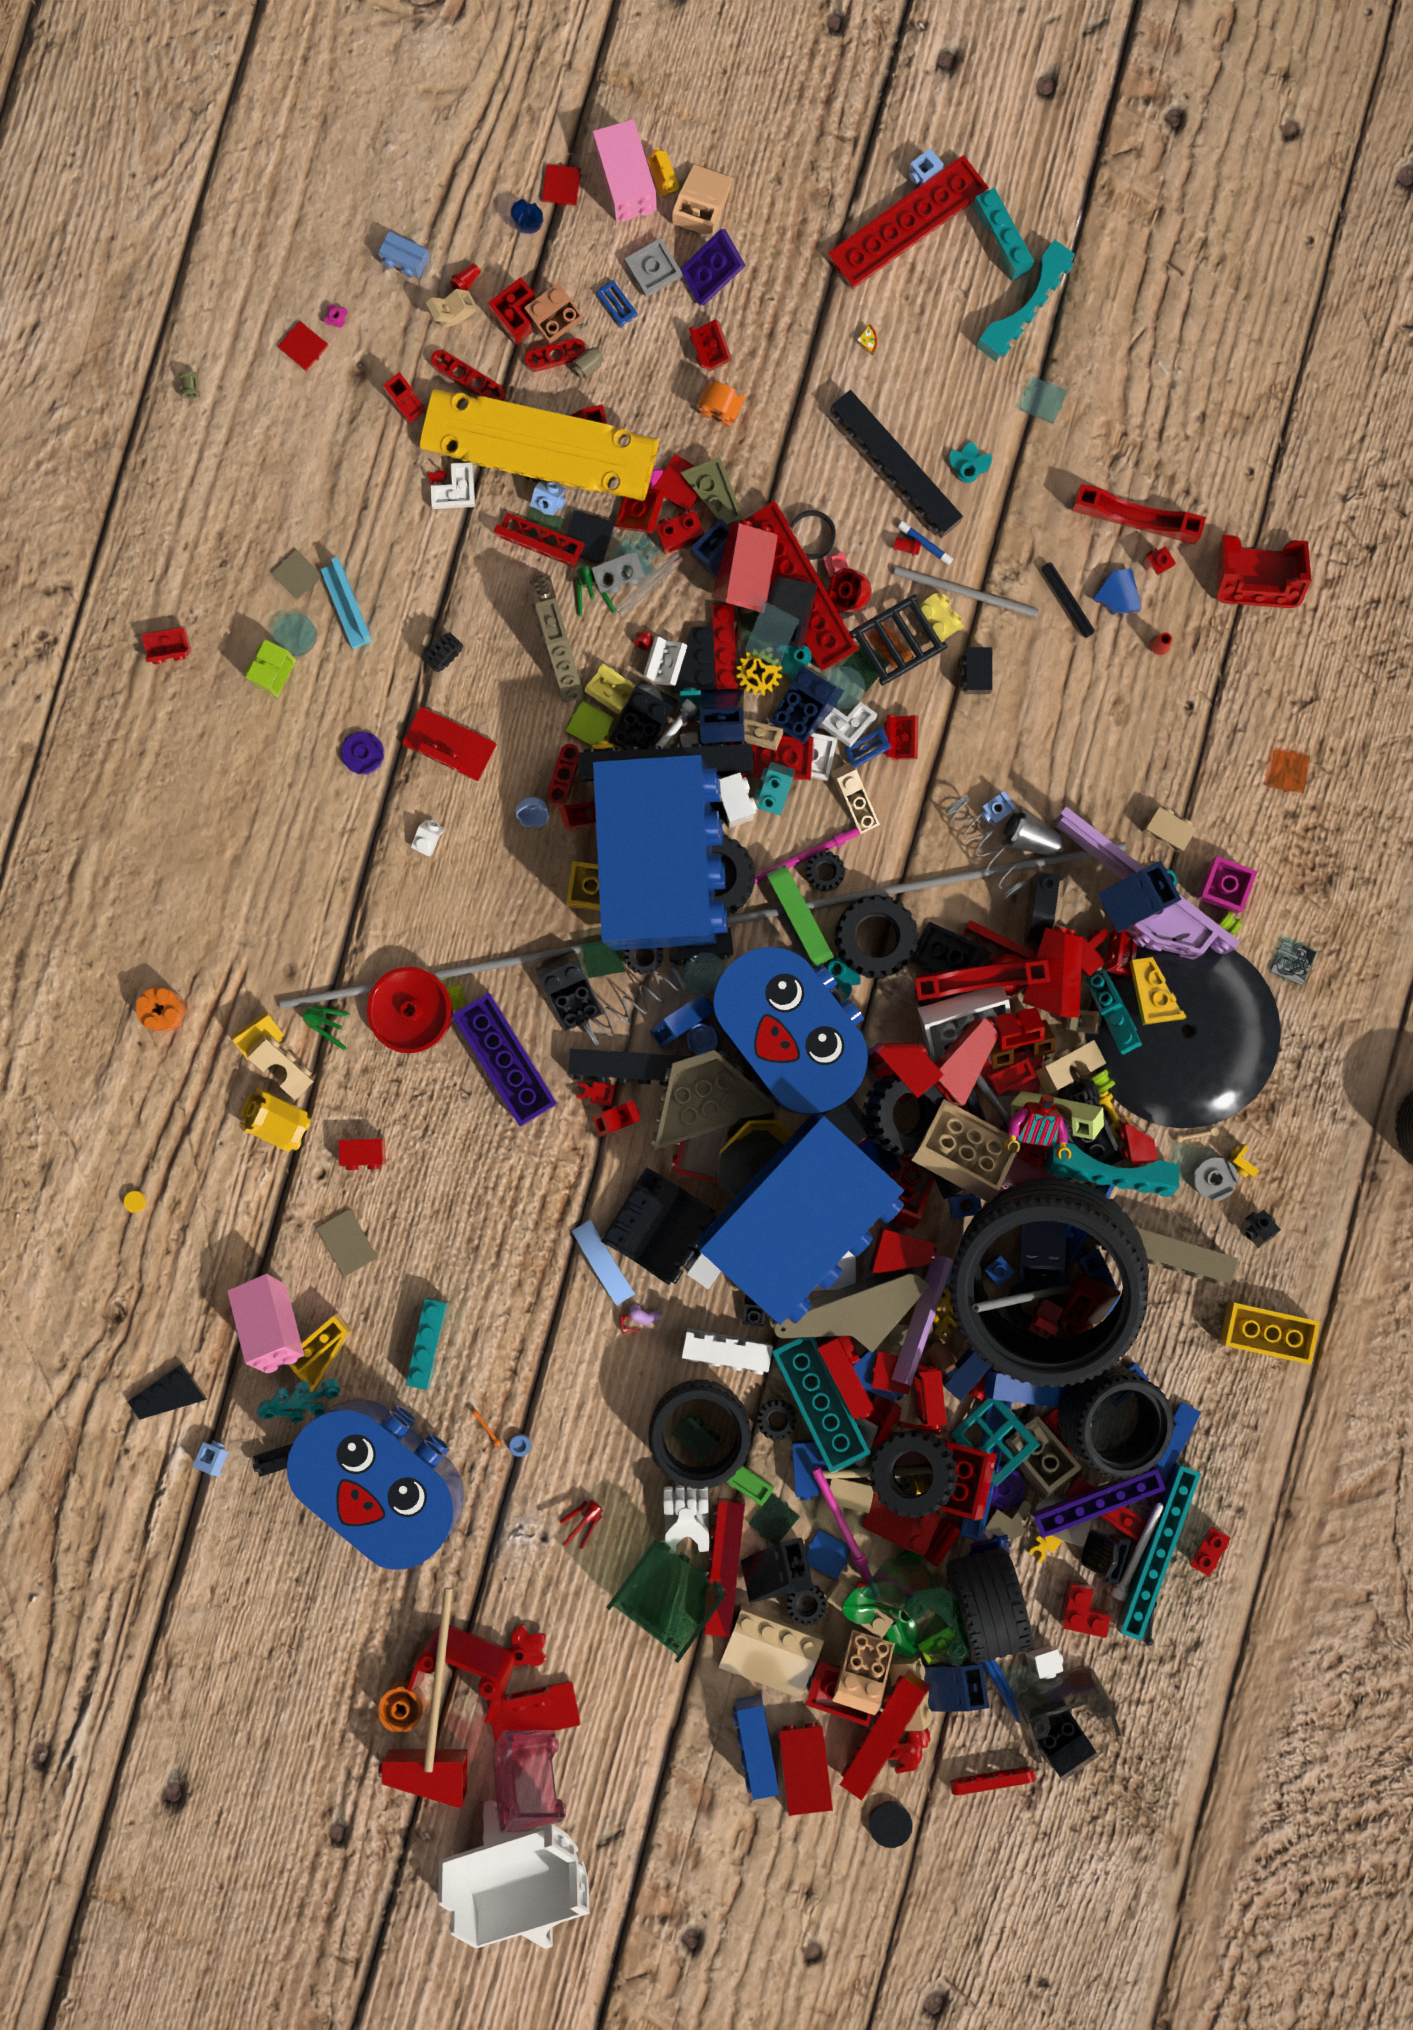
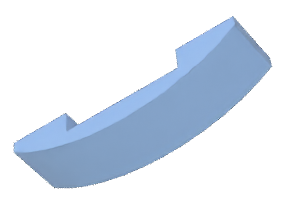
[572,1219,635,1305]

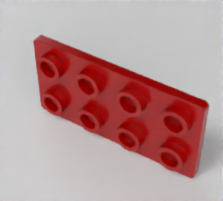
[402,707,497,781]
[486,1681,581,1743]

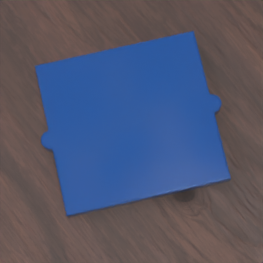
[806,1529,851,1579]

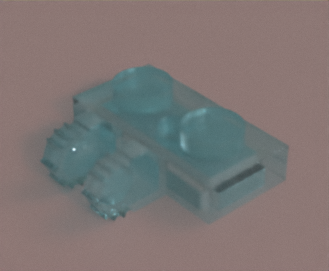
[611,537,660,585]

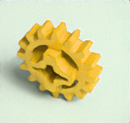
[736,649,783,696]

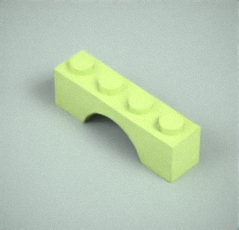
[1011,1091,1104,1140]

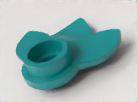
[949,441,992,483]
[776,644,812,684]
[827,958,861,1000]

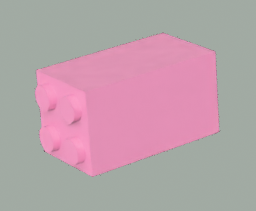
[593,119,657,222]
[227,1274,304,1373]

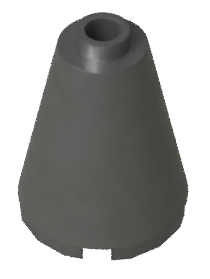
[1001,806,1064,856]

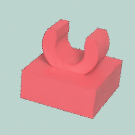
[823,552,848,580]

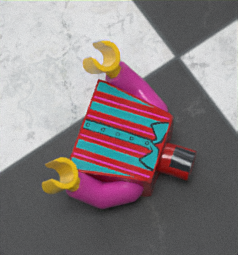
[1003,1095,1071,1159]

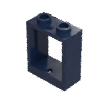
[942,1346,992,1402]

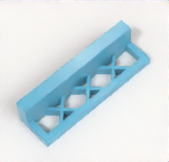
[320,557,373,649]

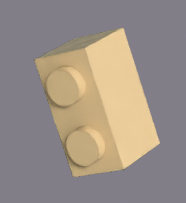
[1142,807,1196,854]
[825,1478,874,1515]

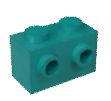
[755,762,795,816]

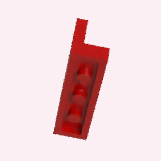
[493,513,585,568]
[961,920,1038,962]

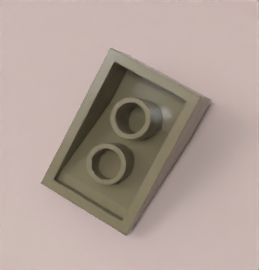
[1005,1416,1081,1500]

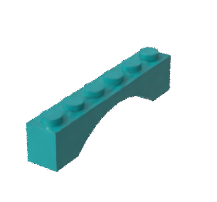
[976,239,1075,362]
[1046,1143,1180,1197]

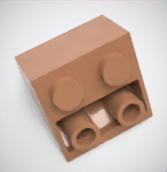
[524,282,584,344]

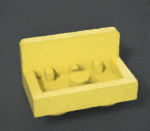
[919,593,964,642]
[584,664,635,715]

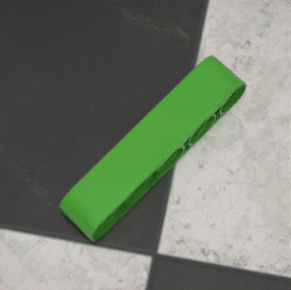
[766,864,834,967]

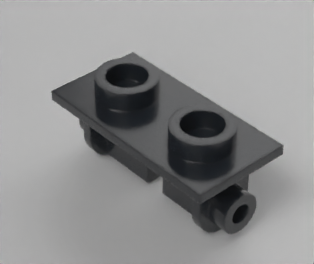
[253,1443,293,1477]

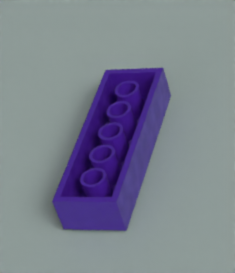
[452,993,559,1127]

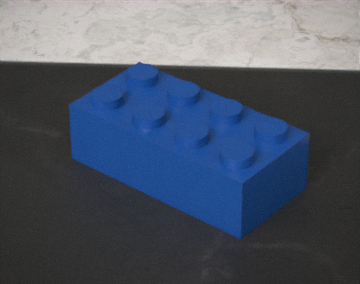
[733,1694,779,1800]

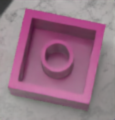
[1196,856,1258,914]

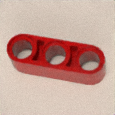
[548,744,579,807]

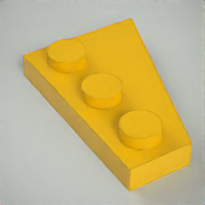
[1129,957,1186,1025]

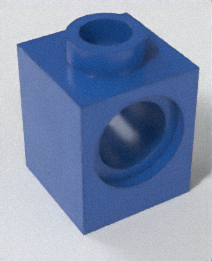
[948,1193,982,1219]
[981,1254,1015,1287]

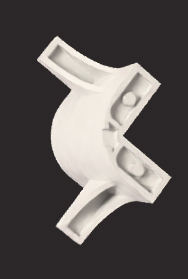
[437,1800,590,1949]

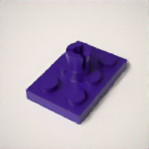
[680,229,746,306]

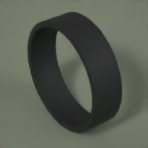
[790,510,836,560]

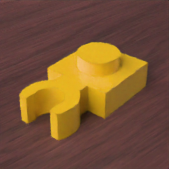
[1028,1534,1063,1562]

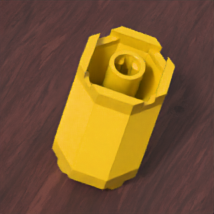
[239,1087,311,1152]

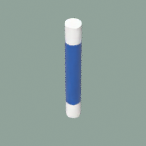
[898,521,954,566]

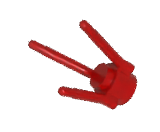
[560,1499,604,1549]

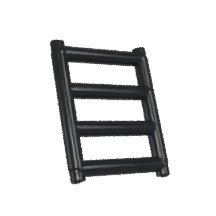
[849,594,948,686]

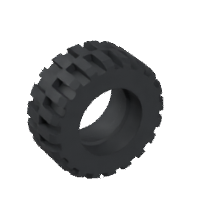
[712,835,755,915]
[834,894,918,979]
[863,1073,949,1156]
[869,1430,958,1518]

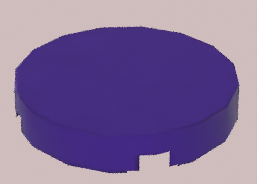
[341,732,385,775]
[990,1465,1025,1509]

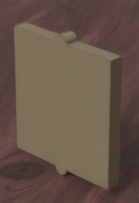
[271,549,323,600]

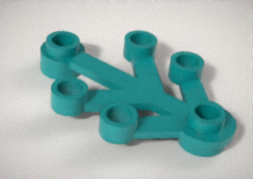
[257,1379,340,1423]

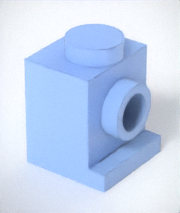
[909,148,943,185]
[981,791,1017,826]
[192,1440,229,1477]

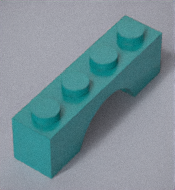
[973,187,1034,281]
[406,1297,449,1390]

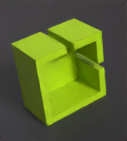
[245,640,296,698]

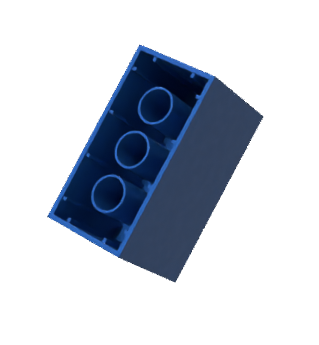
[593,755,728,950]
[696,1113,904,1325]

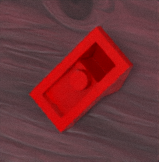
[558,801,596,831]

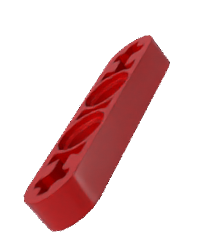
[431,350,505,401]
[949,1766,1036,1795]

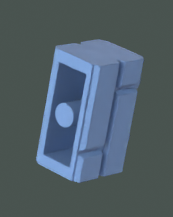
[378,231,430,278]

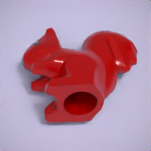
[888,1728,931,1774]

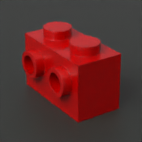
[655,510,704,554]

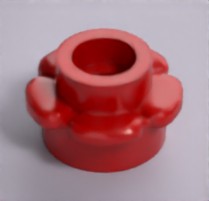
[634,631,654,651]

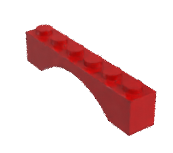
[1072,483,1206,545]
[915,956,1051,1000]

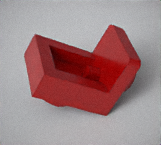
[1142,546,1176,575]

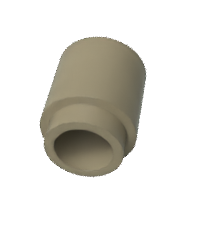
[572,347,604,379]

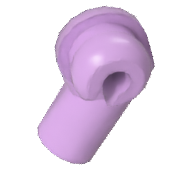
[630,1305,662,1325]

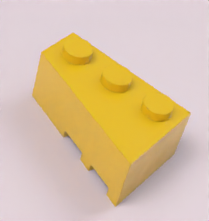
[289,1314,352,1392]

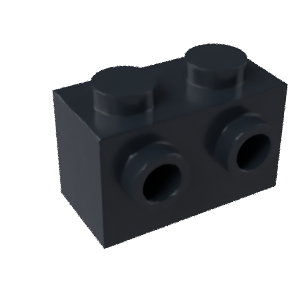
[960,647,993,694]

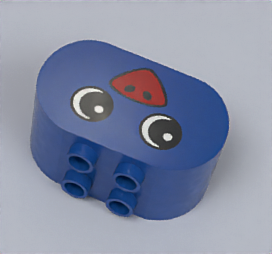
[714,947,868,1114]
[287,1399,464,1570]

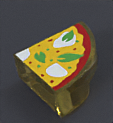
[856,324,878,356]

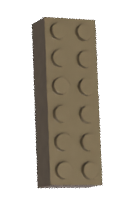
[1096,1227,1239,1286]

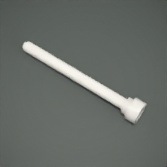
[656,699,700,748]
[1110,1503,1164,1601]

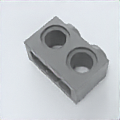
[592,552,645,595]

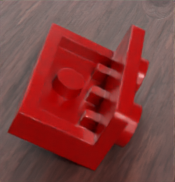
[689,319,732,371]
[142,626,191,664]
[884,714,919,761]
[1106,929,1137,978]
[865,1394,902,1446]
[1190,1527,1231,1576]

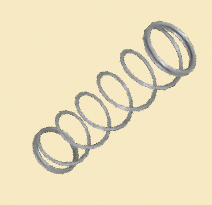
[945,796,1029,898]
[582,965,687,1045]

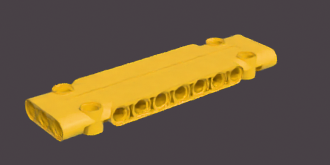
[420,389,659,501]

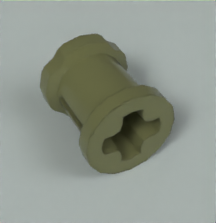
[179,371,200,399]

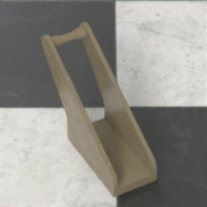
[769,1268,930,1352]

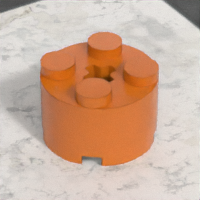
[696,380,745,427]
[136,987,186,1032]
[378,1680,426,1732]

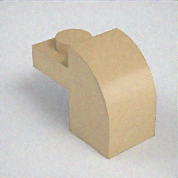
[426,289,478,328]

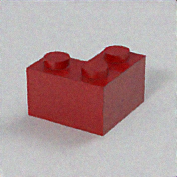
[487,277,535,345]
[1059,1579,1111,1638]

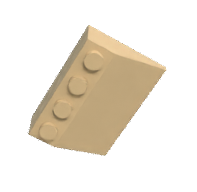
[912,1099,1021,1203]
[718,1604,824,1698]

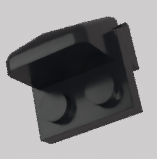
[1080,1530,1133,1584]

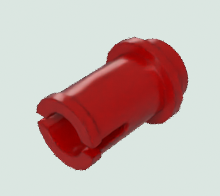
[893,536,922,556]

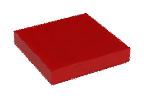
[653,454,699,511]
[615,489,665,533]

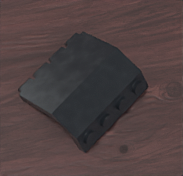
[601,1167,717,1285]

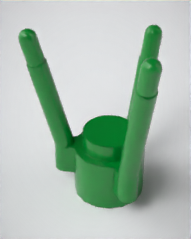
[575,566,616,617]
[303,1005,350,1050]

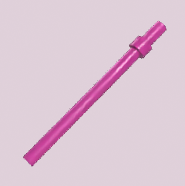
[755,827,860,884]
[812,1466,873,1582]

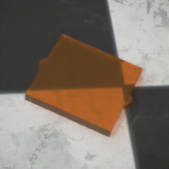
[1268,750,1310,793]

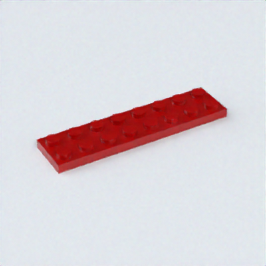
[827,155,989,290]
[745,500,859,672]

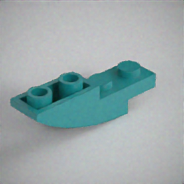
[1085,968,1142,1055]

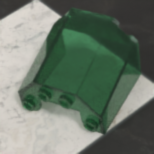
[606,1539,727,1663]
[861,1555,970,1667]

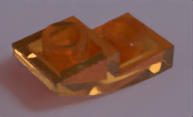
[869,624,914,669]

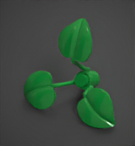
[842,1551,922,1658]

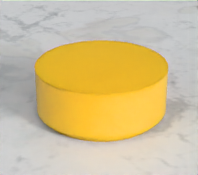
[124,1191,147,1213]

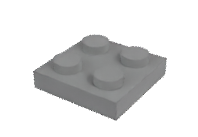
[624,238,682,297]

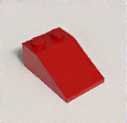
[862,1492,941,1556]
[805,1661,873,1727]

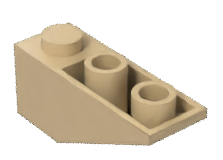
[830,763,880,834]

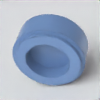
[509,1434,531,1457]

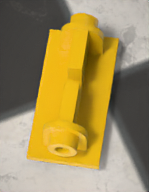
[646,148,680,197]

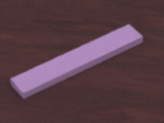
[891,1255,953,1385]

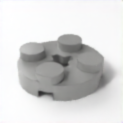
[1192,1156,1238,1201]

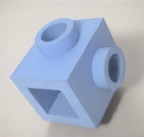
[530,480,566,516]

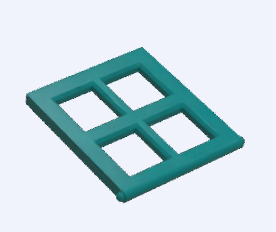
[950,1397,1041,1486]

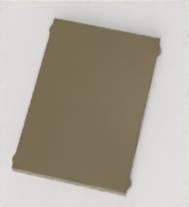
[316,1209,378,1277]
[1029,1494,1092,1548]

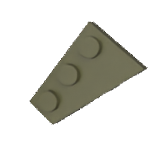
[680,457,743,525]

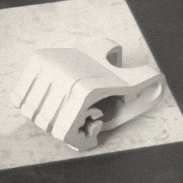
[664,1485,709,1553]

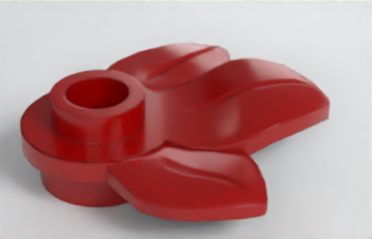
[510,1624,547,1666]

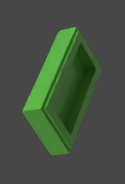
[726,1465,774,1506]

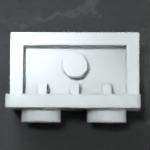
[643,636,687,686]

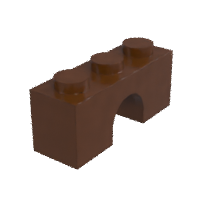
[988,1019,1055,1069]

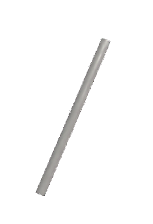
[893,567,1039,617]
[972,1282,1075,1313]

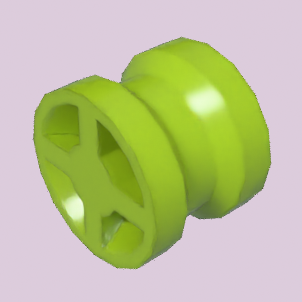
[1218,911,1243,936]
[1090,1069,1116,1094]

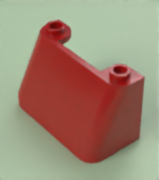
[1217,535,1312,608]

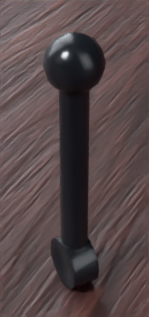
[1145,1602,1157,1646]

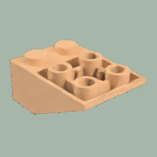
[672,165,734,237]
[832,1630,895,1715]

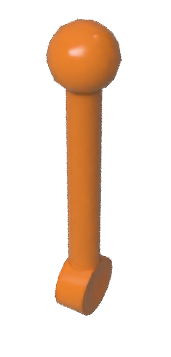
[471,1408,502,1447]

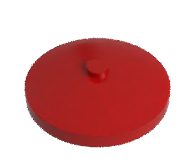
[367,967,453,1053]

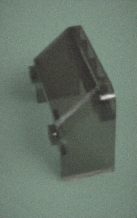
[1012,1666,1121,1764]

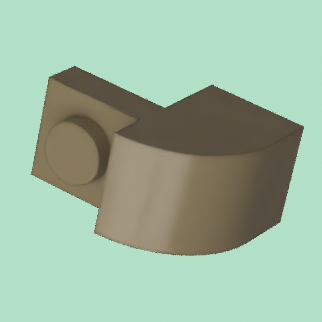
[985,1499,1031,1539]

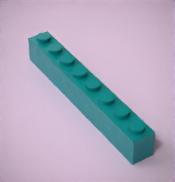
[1116,1462,1201,1641]

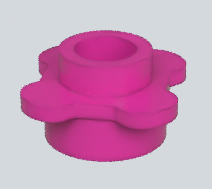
[324,304,348,328]

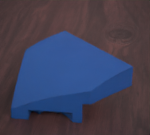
[1092,568,1142,615]

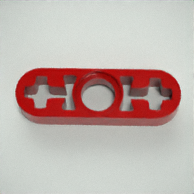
[525,338,586,372]

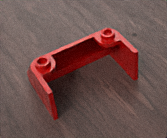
[867,1042,944,1106]
[407,1624,516,1724]

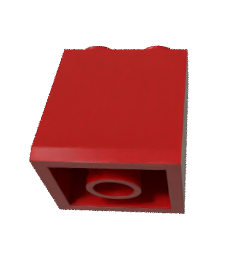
[869,1227,937,1273]

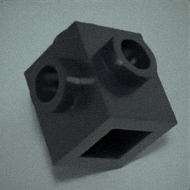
[1241,1210,1281,1248]

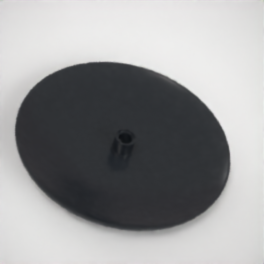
[1087,938,1281,1128]

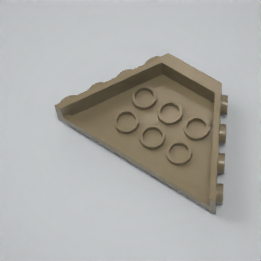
[530,575,585,703]
[651,1050,780,1150]

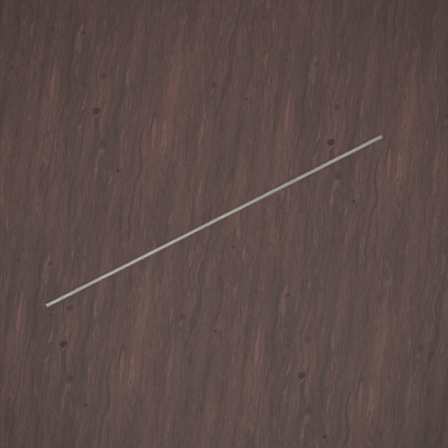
[279,842,1126,1009]

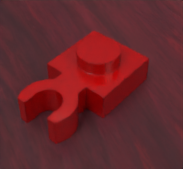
[576,1082,615,1106]

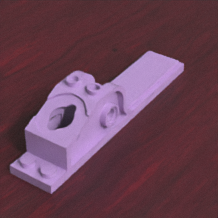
[1054,807,1240,960]

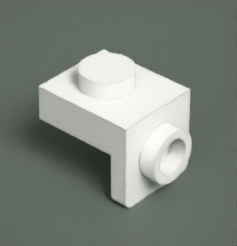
[411,819,445,857]

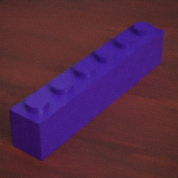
[1030,1467,1166,1538]

